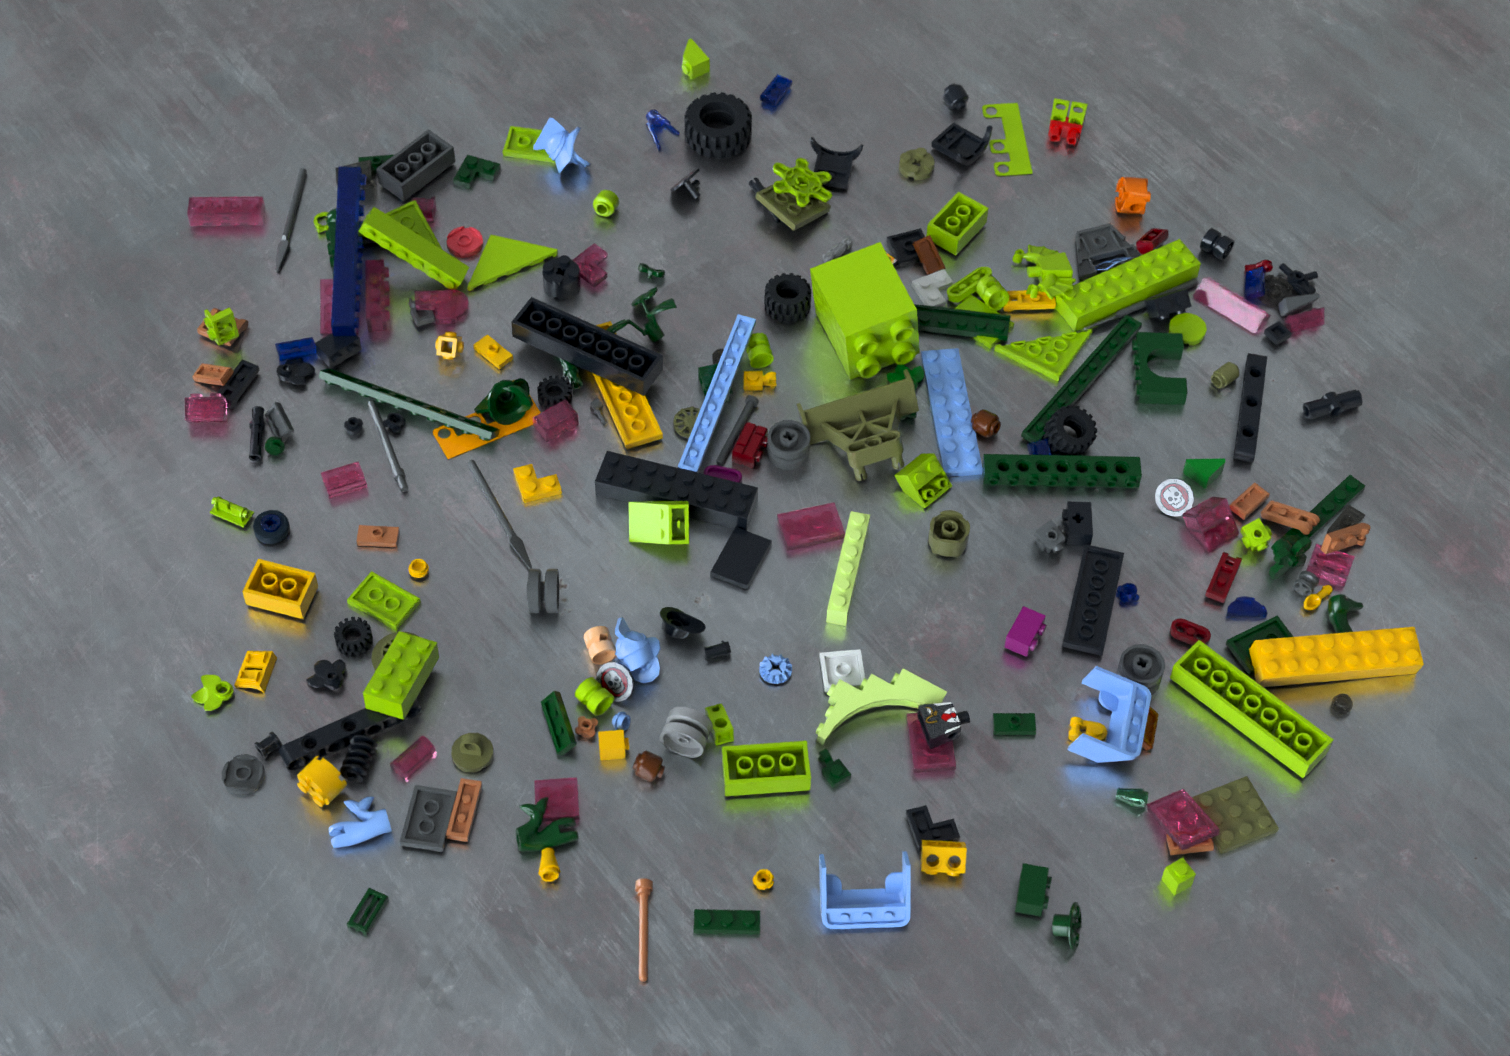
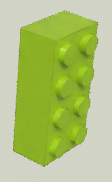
[363,631,439,720]
[722,741,811,796]

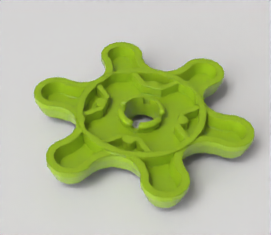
[773,158,832,207]

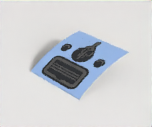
[1095,257,1136,270]

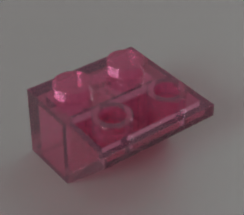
[1182,496,1239,551]

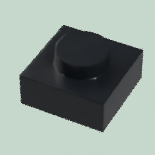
[1264,321,1292,346]

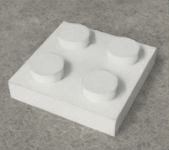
[820,649,865,692]

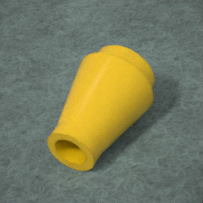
[539,848,560,882]

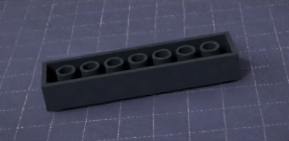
[511,297,663,396]
[595,451,758,531]

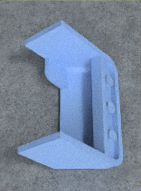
[1068,666,1151,763]
[819,851,910,929]

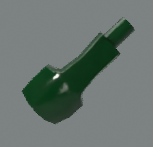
[1327,594,1363,633]

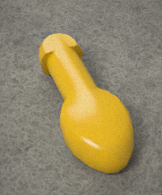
[1303,585,1333,611]

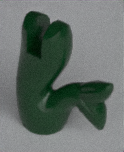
[515,797,579,851]

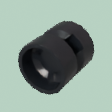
[1200,228,1235,261]

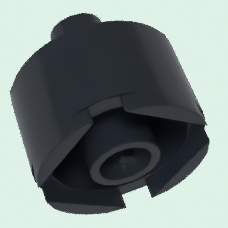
[542,255,580,300]

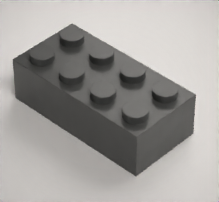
[377,129,456,201]

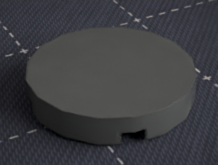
[222,754,265,795]

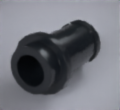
[704,641,731,660]

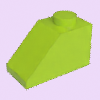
[682,38,710,79]

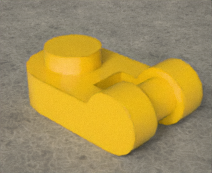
[1068,717,1107,741]

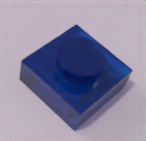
[1027,438,1051,455]

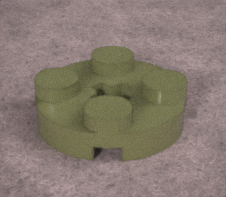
[899,147,935,180]

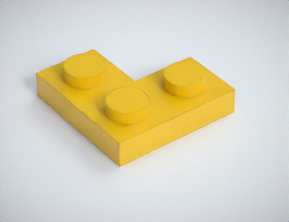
[513,464,562,503]

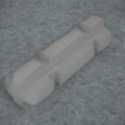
[822,238,853,263]

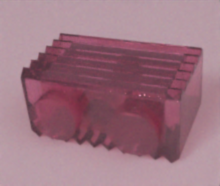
[185,393,227,423]
[533,400,579,442]

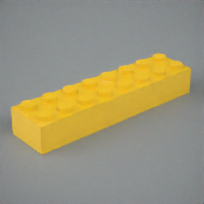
[1249,627,1424,687]

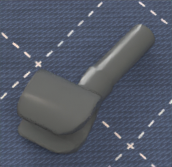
[590,398,607,425]

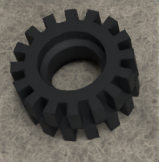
[537,375,572,412]
[334,617,373,657]

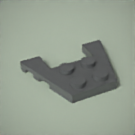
[1076,223,1141,280]

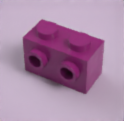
[1005,606,1047,657]

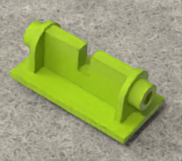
[210,496,254,528]

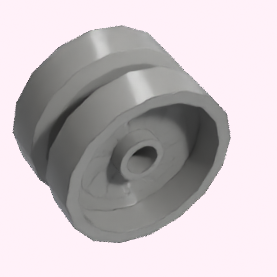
[659,707,713,757]

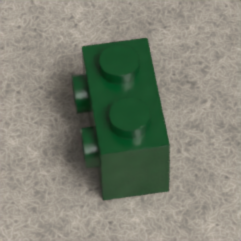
[1015,863,1052,917]

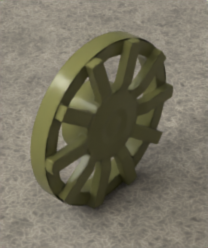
[673,406,700,438]

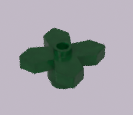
[1269,536,1312,580]

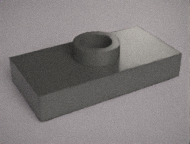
[265,402,294,443]

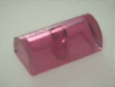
[390,736,436,780]

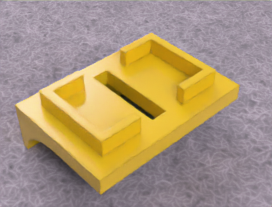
[234,651,277,693]

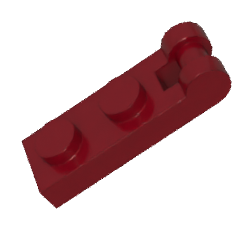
[1205,552,1242,603]

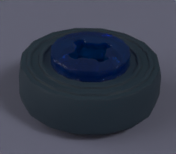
[253,510,290,544]

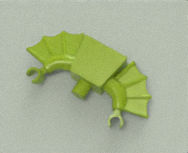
[1012,244,1076,299]

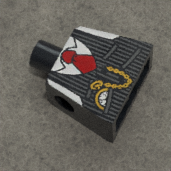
[917,702,970,749]

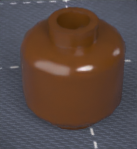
[971,409,1001,437]
[632,751,665,782]

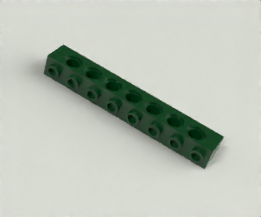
[982,454,1142,488]

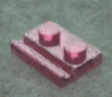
[321,461,367,499]

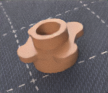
[575,716,598,738]

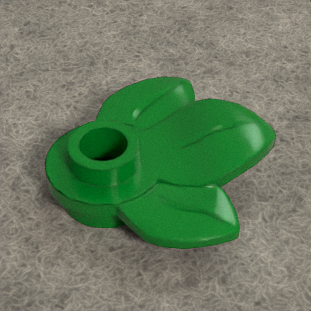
[887,364,924,390]

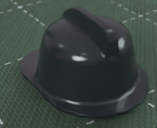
[660,607,706,639]

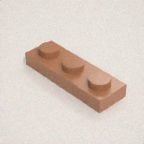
[446,778,482,842]

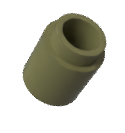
[1211,362,1239,388]

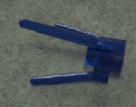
[646,109,679,150]

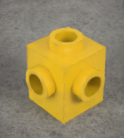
[435,331,464,360]

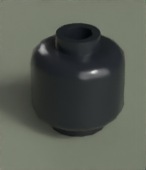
[943,84,969,111]

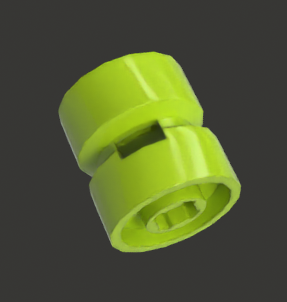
[976,276,1009,311]
[746,333,774,369]
[575,677,614,716]

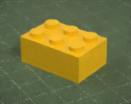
[242,559,318,619]

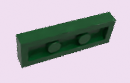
[541,691,577,755]
[694,909,760,935]

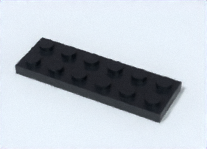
[1062,544,1124,656]

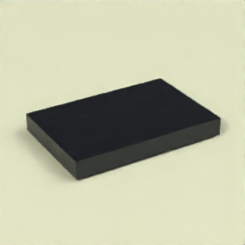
[710,527,772,590]

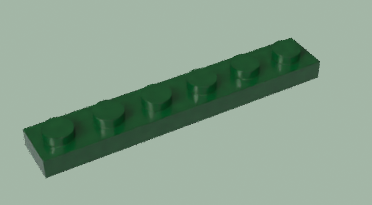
[1282,475,1365,545]

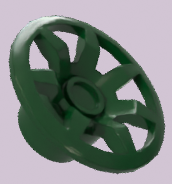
[1052,902,1082,951]

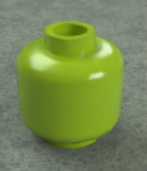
[593,190,619,217]

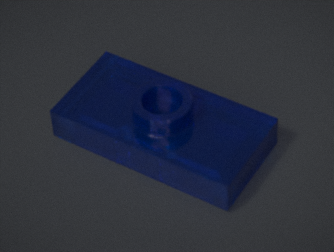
[760,74,792,106]
[1245,266,1266,301]
[275,337,317,361]

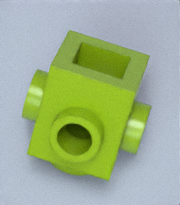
[1240,518,1272,552]

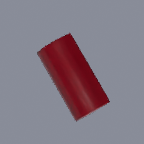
[1136,228,1169,255]

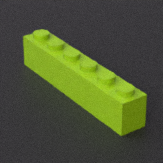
[358,207,469,291]

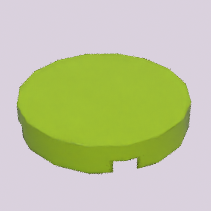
[1169,313,1207,346]

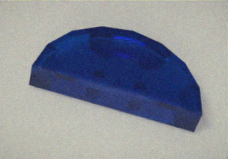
[1226,596,1268,617]

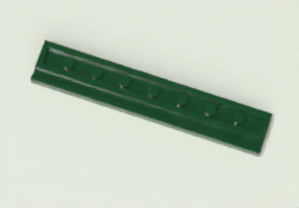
[914,304,1011,341]

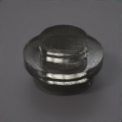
[1331,694,1353,714]

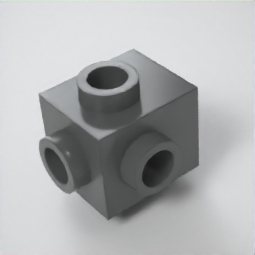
[1034,519,1066,554]

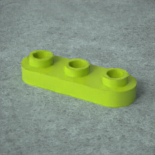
[947,267,993,303]

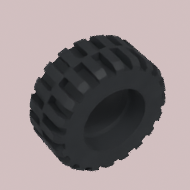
[684,92,752,159]

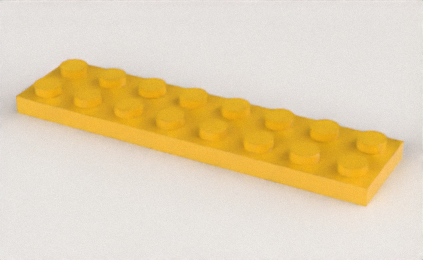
[592,321,663,449]

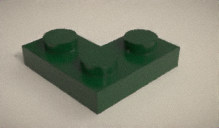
[453,155,501,189]

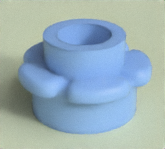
[612,712,631,731]

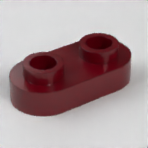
[1170,618,1211,645]

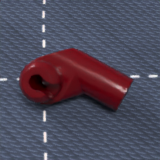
[1245,259,1273,274]

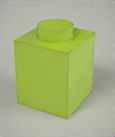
[1161,857,1196,896]

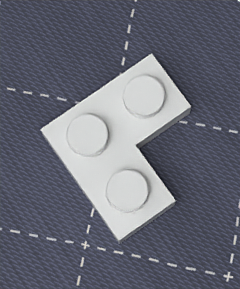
[911,269,953,307]

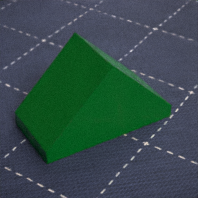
[1183,458,1226,489]

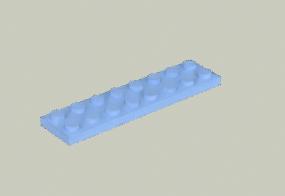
[921,348,983,477]

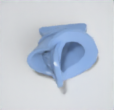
[533,118,591,174]
[615,617,661,683]

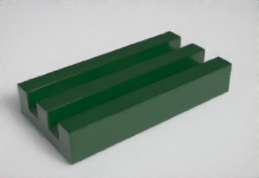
[347,888,389,936]

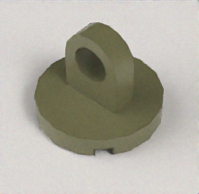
[451,733,494,773]

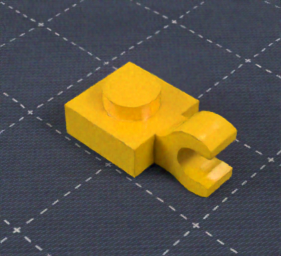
[744,371,776,391]

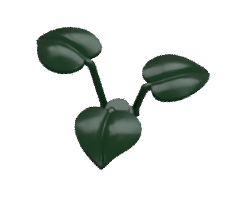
[606,287,677,343]

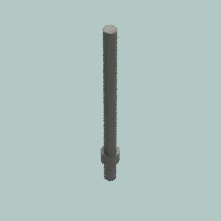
[368,400,408,492]

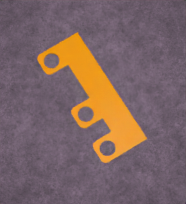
[433,394,545,459]

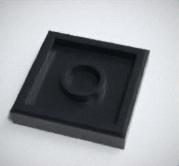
[887,228,925,267]

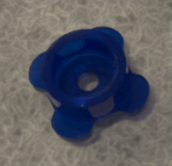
[1117,583,1140,603]

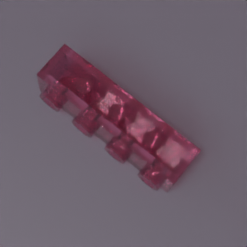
[187,197,265,226]
[365,259,390,332]

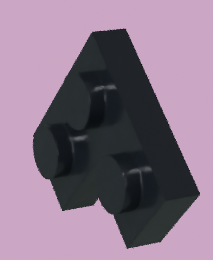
[906,805,960,851]

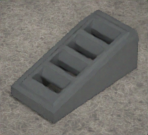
[1278,293,1320,317]

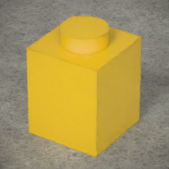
[598,730,629,760]

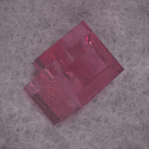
[412,196,437,222]

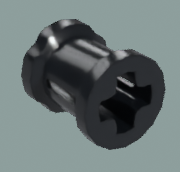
[254,731,283,759]

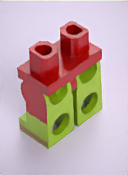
[1048,98,1088,145]

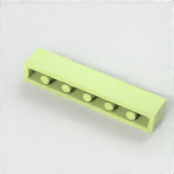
[826,511,870,626]

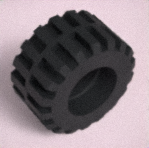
[764,273,811,323]
[1043,405,1097,456]

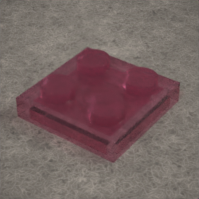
[534,777,579,822]

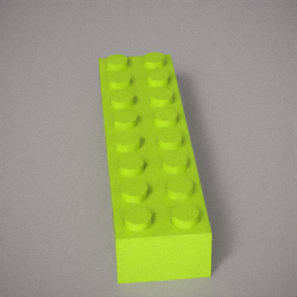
[1055,239,1201,332]
[1170,640,1334,779]

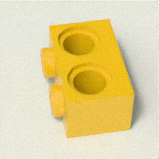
[920,840,967,876]

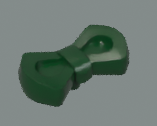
[638,263,665,279]

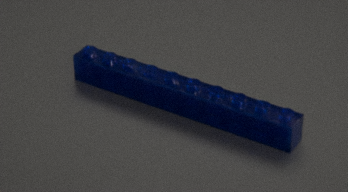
[331,167,366,336]

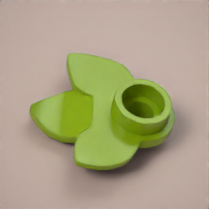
[191,675,234,711]

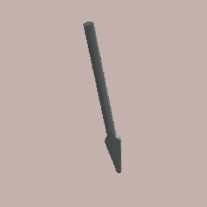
[276,168,307,271]
[1083,278,1198,330]
[468,460,532,569]

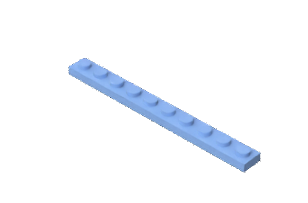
[678,314,756,473]

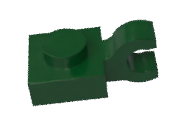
[818,748,851,788]

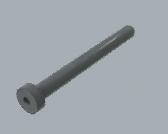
[716,395,759,465]

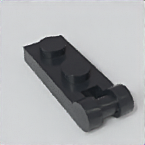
[214,360,260,409]

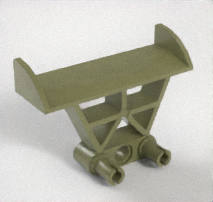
[796,369,919,481]

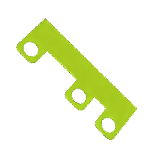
[982,103,1033,176]

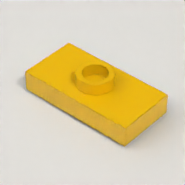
[473,334,513,370]

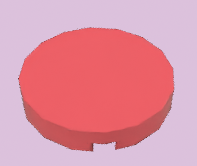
[446,226,483,258]

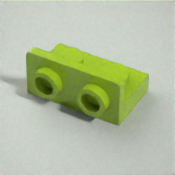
[203,307,239,346]

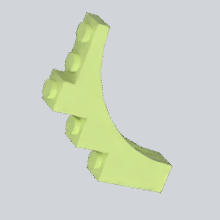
[815,668,947,745]

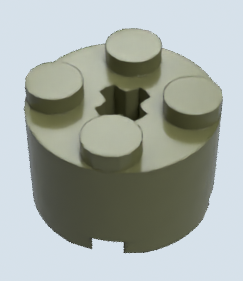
[928,510,970,557]

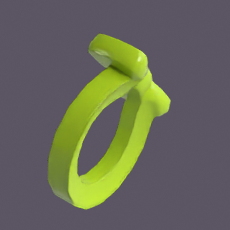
[314,212,329,233]

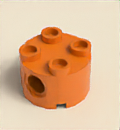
[1115,177,1151,215]

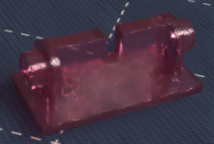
[1285,307,1325,333]

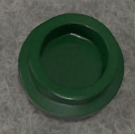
[265,436,285,455]

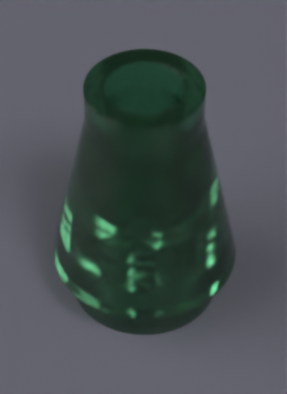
[1116,788,1149,809]

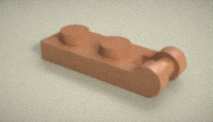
[1261,500,1320,535]
[1320,523,1371,554]

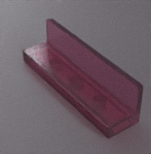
[1193,277,1271,333]

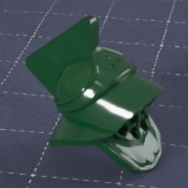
[474,378,533,425]

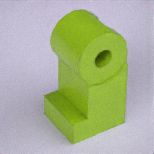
[705,703,734,746]

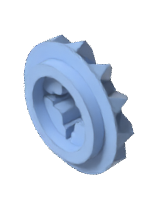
[759,653,792,684]

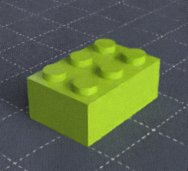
[926,192,989,255]

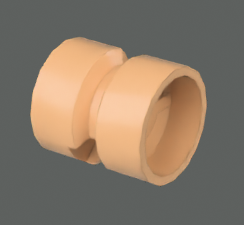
[583,626,616,665]

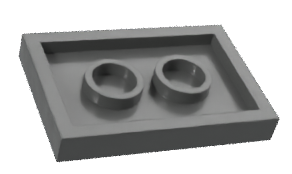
[400,785,457,852]

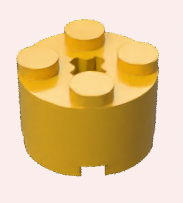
[297,756,347,807]

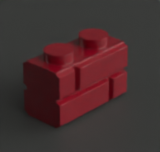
[732,422,768,468]

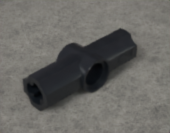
[1302,389,1363,420]

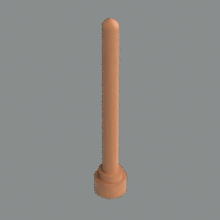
[635,879,653,982]

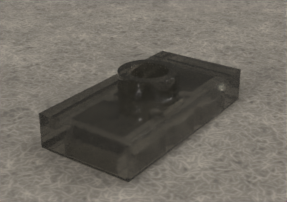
[1327,505,1365,533]

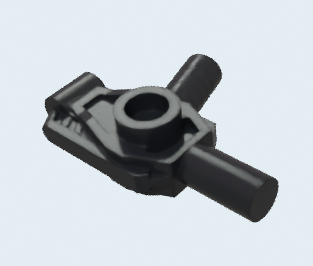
[1279,263,1318,295]

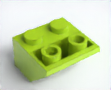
[894,453,952,508]

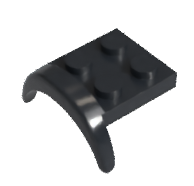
[931,122,992,166]
[810,137,863,189]

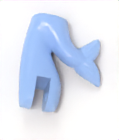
[329,796,392,848]

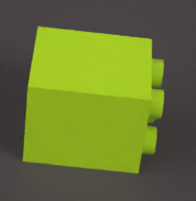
[810,242,920,380]

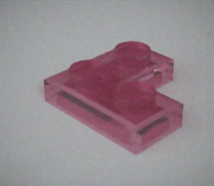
[573,243,608,288]
[414,290,455,324]

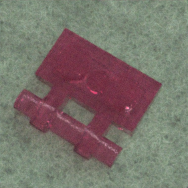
[1306,543,1355,586]

